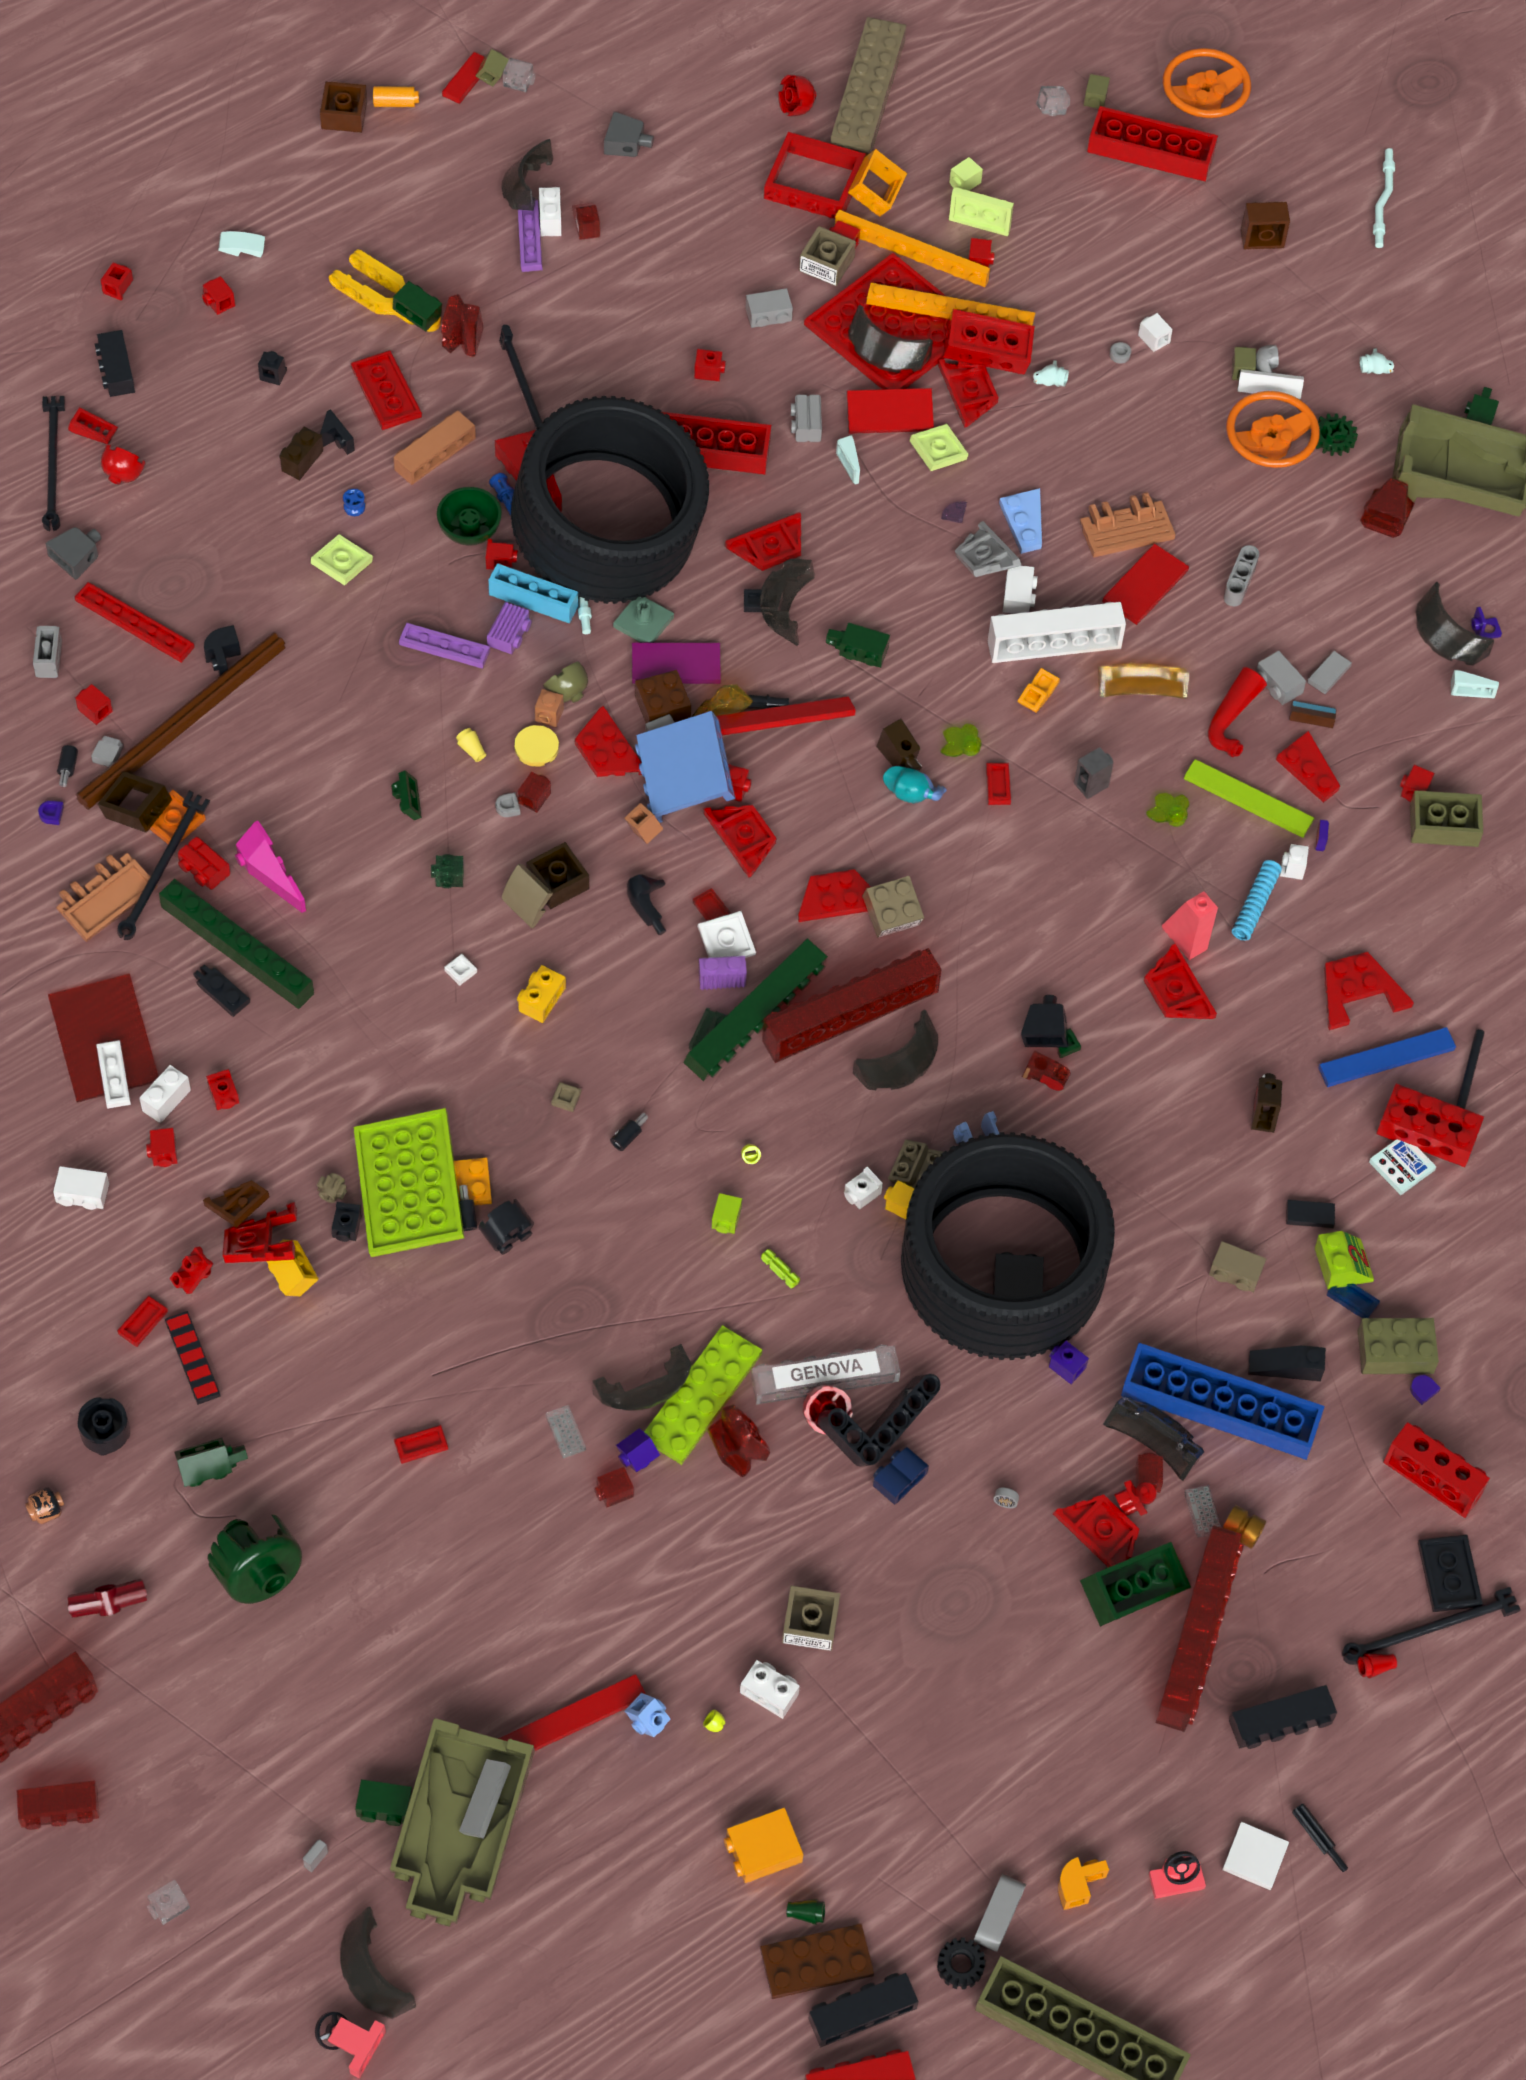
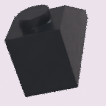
[1248,1345,1326,1382]

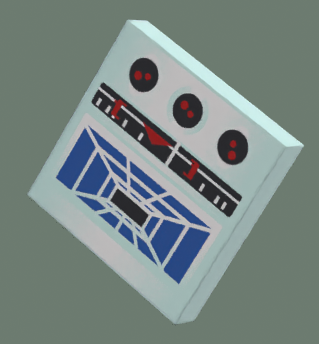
[1369,1139,1436,1195]

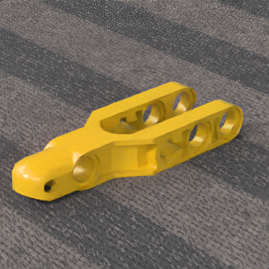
[328,249,441,332]

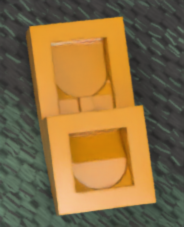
[1017,668,1060,713]

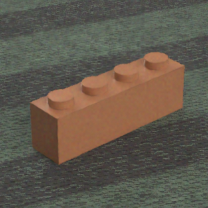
[394,410,476,485]

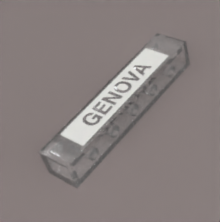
[751,1345,901,1405]

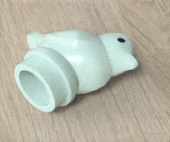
[1360,348,1394,374]
[1033,360,1069,387]

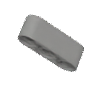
[1224,545,1259,606]
[973,1874,1026,1952]

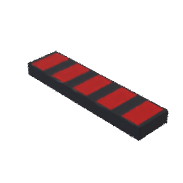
[165,1311,221,1405]

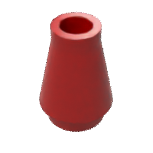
[1357,1654,1397,1678]

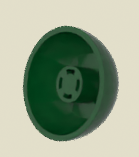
[437,487,502,546]

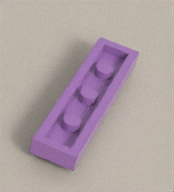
[517,200,543,272]
[399,623,490,669]

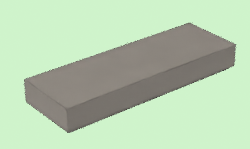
[459,1759,511,1839]

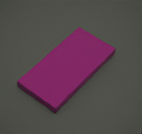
[632,643,721,684]

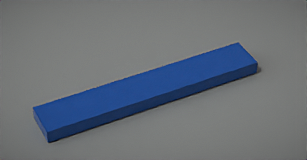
[1318,1027,1456,1087]

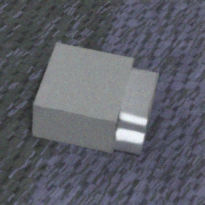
[91,736,123,767]

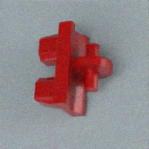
[170,1246,213,1294]
[1114,1480,1157,1516]

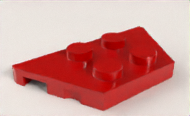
[938,359,999,428]
[725,512,801,571]
[575,706,642,777]
[704,805,777,878]
[798,869,871,922]
[1144,944,1217,1019]
[1053,1494,1139,1568]

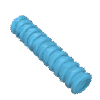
[1231,860,1282,941]

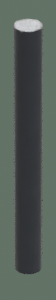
[1456,1029,1485,1109]

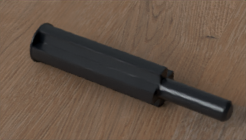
[1292,1803,1348,1872]

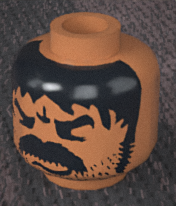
[25,1487,64,1524]

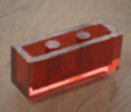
[17,1780,99,1830]

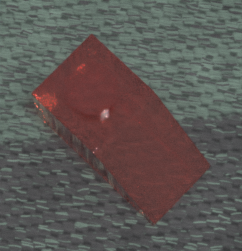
[572,203,600,240]

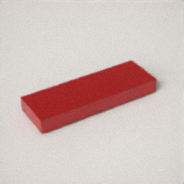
[442,52,484,104]

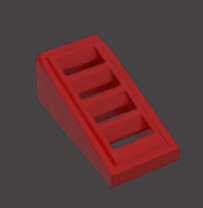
[68,407,118,444]

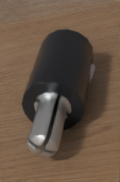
[57,745,78,787]
[610,1113,648,1151]
[459,1185,477,1231]

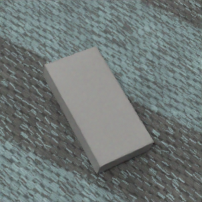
[1308,651,1352,694]

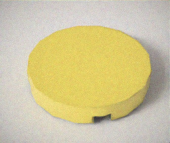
[514,725,559,767]

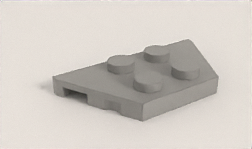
[955,521,1021,577]

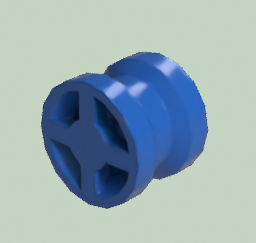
[343,489,365,516]

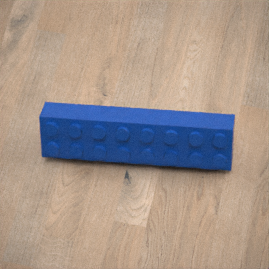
[1121,1343,1325,1460]

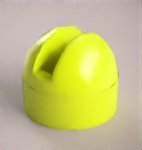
[741,1144,761,1164]
[703,1709,725,1732]

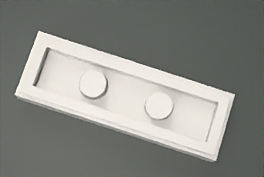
[1238,369,1304,399]
[97,1040,131,1109]

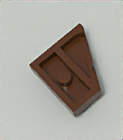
[203,1180,270,1228]

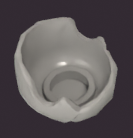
[1256,344,1279,373]

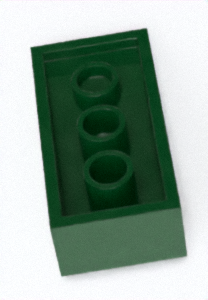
[1080,1542,1191,1627]

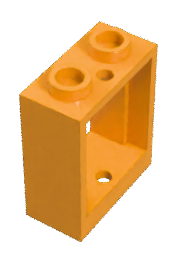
[848,149,907,217]

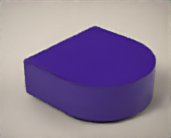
[38,801,64,825]
[1410,1375,1441,1405]

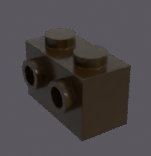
[279,427,323,481]

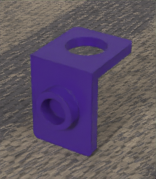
[1471,607,1502,641]

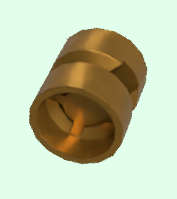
[1221,1505,1267,1549]

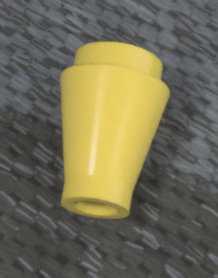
[456,728,487,762]

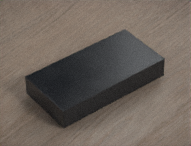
[1286,1200,1335,1228]

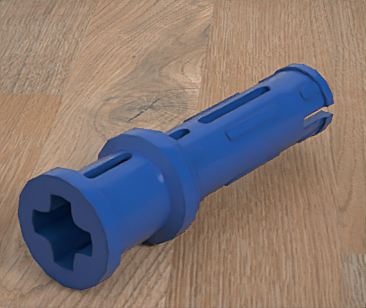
[489,473,514,516]

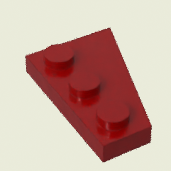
[1276,731,1340,803]

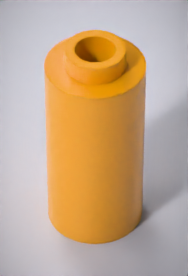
[373,86,419,107]

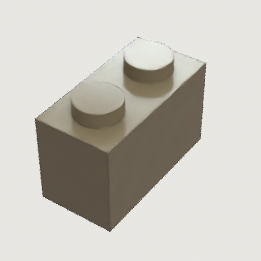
[1209,1241,1266,1293]

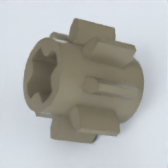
[316,1173,347,1203]

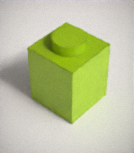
[712,1193,742,1234]

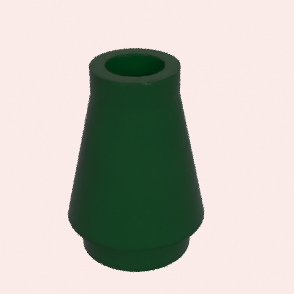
[787,1899,825,1925]

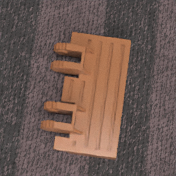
[1080,492,1176,558]
[56,853,157,942]

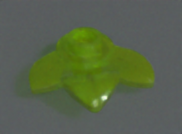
[940,723,982,757]
[1146,793,1189,827]

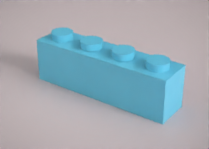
[488,563,578,624]

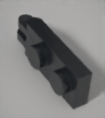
[193,965,250,1017]

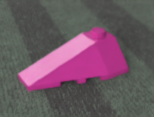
[235,821,306,913]

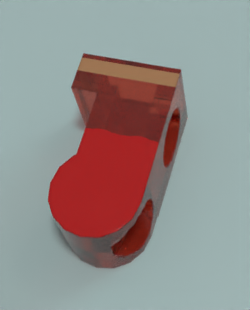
[1022,1050,1071,1091]

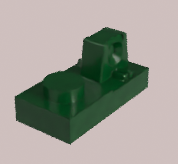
[391,770,422,820]

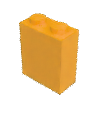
[724,1807,803,1883]

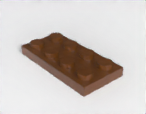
[760,1923,874,1999]

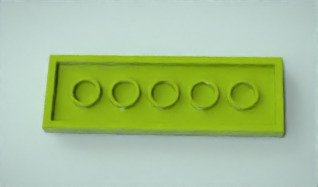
[644,1325,763,1465]

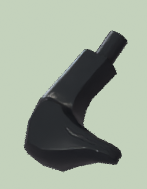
[627,874,666,935]

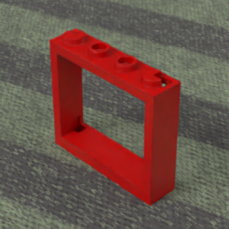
[764,132,866,219]

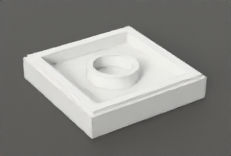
[697,911,756,958]
[1223,1822,1289,1890]

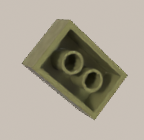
[1410,791,1483,847]
[1357,1318,1439,1374]

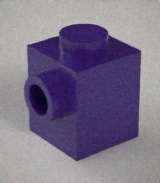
[1049,1341,1089,1385]
[616,1428,660,1472]

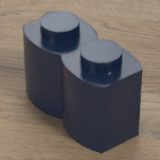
[873,1447,929,1505]

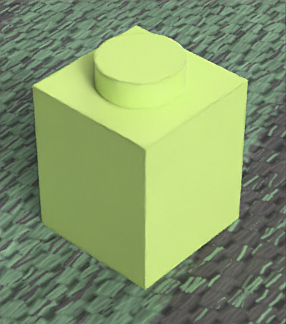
[949,157,983,191]

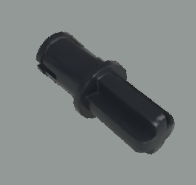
[744,694,789,709]

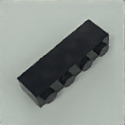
[1229,1685,1337,1749]
[808,1973,919,2048]

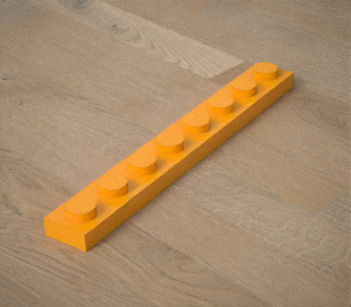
[835,210,990,287]
[866,283,1035,326]

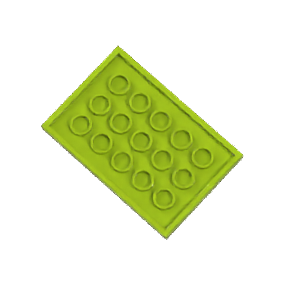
[354,1108,465,1257]

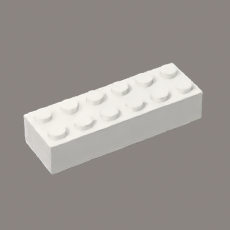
[988,602,1126,663]

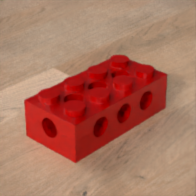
[943,309,1035,375]
[1377,1084,1485,1167]
[1383,1422,1490,1518]

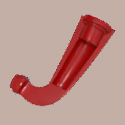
[1208,667,1267,758]

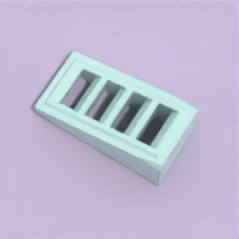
[836,435,860,484]
[1451,670,1499,698]

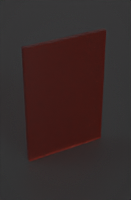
[48,974,159,1103]

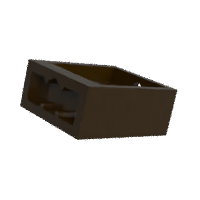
[98,771,172,833]

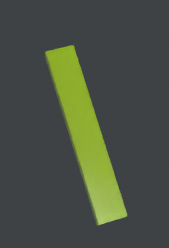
[1184,759,1314,838]

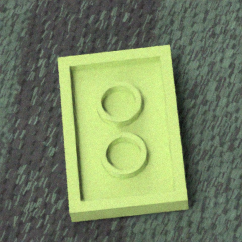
[949,187,1014,236]

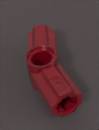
[68,1579,147,1618]

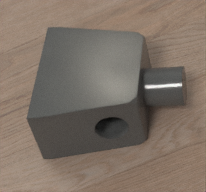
[604,112,654,157]
[46,527,101,580]

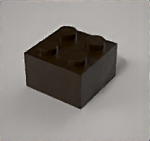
[526,842,589,910]

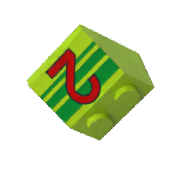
[1315,1231,1374,1289]

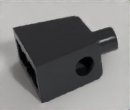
[1021,995,1069,1047]

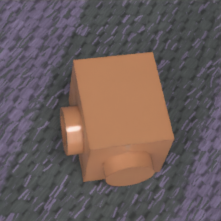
[535,689,564,727]
[624,803,663,844]

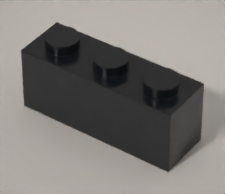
[94,330,135,397]

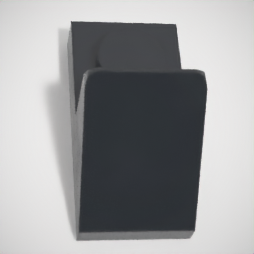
[320,409,355,455]

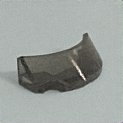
[501,139,553,211]
[848,305,933,373]
[760,559,815,646]
[1415,582,1494,666]
[853,1009,938,1091]
[592,1344,692,1411]
[1103,1396,1204,1481]
[340,1907,416,2019]

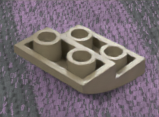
[502,864,553,928]
[888,1139,943,1188]

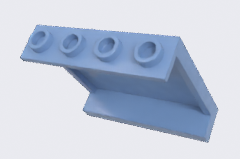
[635,711,735,823]

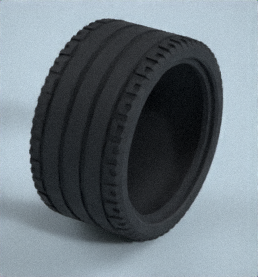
[511,396,709,604]
[901,1132,1115,1360]

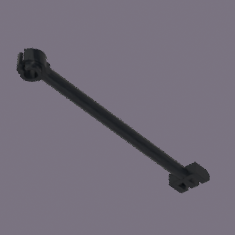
[499,324,543,430]
[42,396,65,531]
[117,790,210,940]
[1342,1587,1521,1665]

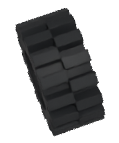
[937,1937,986,1990]

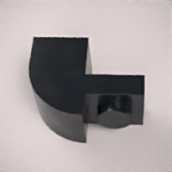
[204,625,241,676]

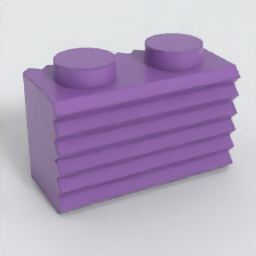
[487,602,531,655]
[698,955,747,990]

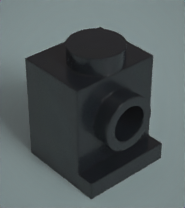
[258,351,287,386]
[331,1202,362,1242]

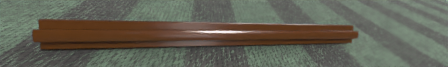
[76,632,286,810]

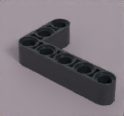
[818,1374,941,1467]

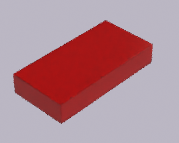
[986,763,1011,805]
[117,1295,168,1347]
[394,1425,448,1464]

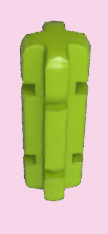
[761,1249,800,1288]

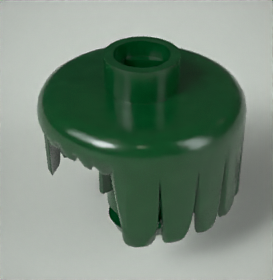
[207,1515,302,1604]

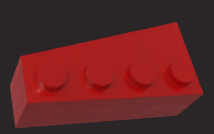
[495,430,562,512]

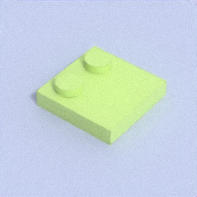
[910,424,968,471]
[311,534,373,585]

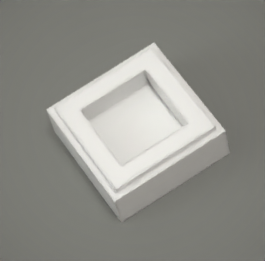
[444,954,477,986]

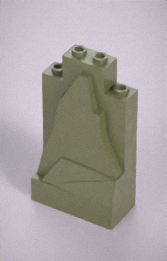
[1390,404,1526,517]
[390,1718,535,1927]

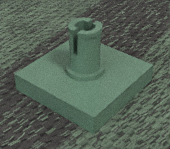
[613,597,674,643]

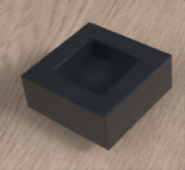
[744,589,766,612]

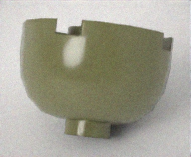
[543,661,588,703]

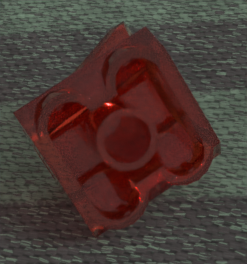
[441,294,483,357]
[1360,478,1415,538]
[707,1404,771,1477]

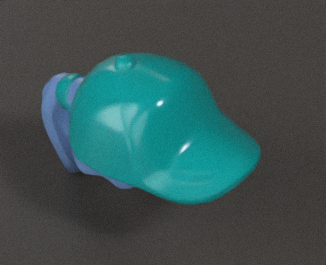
[883,766,947,804]

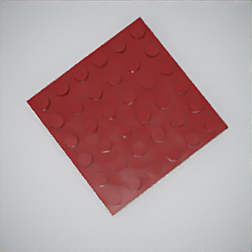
[804,253,948,390]

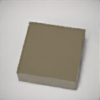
[551,1082,581,1112]

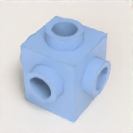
[625,1693,670,1737]

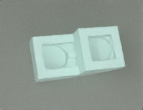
[218,231,265,258]

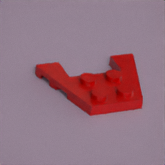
[1324,952,1414,1030]
[223,1202,297,1263]

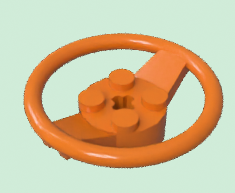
[1163,48,1251,118]
[1226,391,1320,468]

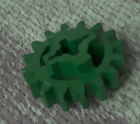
[1316,413,1358,456]

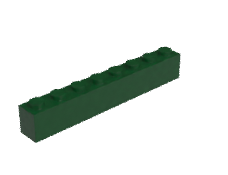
[159,878,314,1009]
[683,938,828,1081]

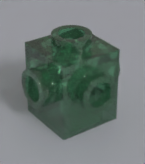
[431,854,464,889]

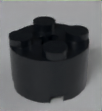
[478,1199,534,1255]
[77,1397,130,1456]

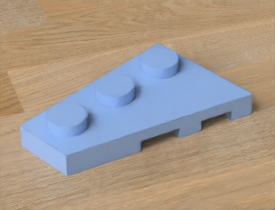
[999,488,1042,554]

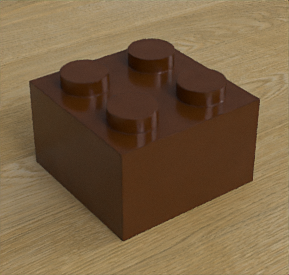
[320,81,367,133]
[1240,202,1290,250]
[635,670,691,723]

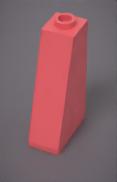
[1162,891,1218,960]

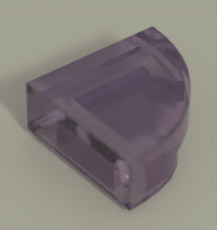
[941,501,967,523]

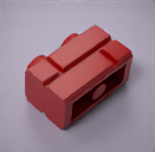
[178,836,230,890]

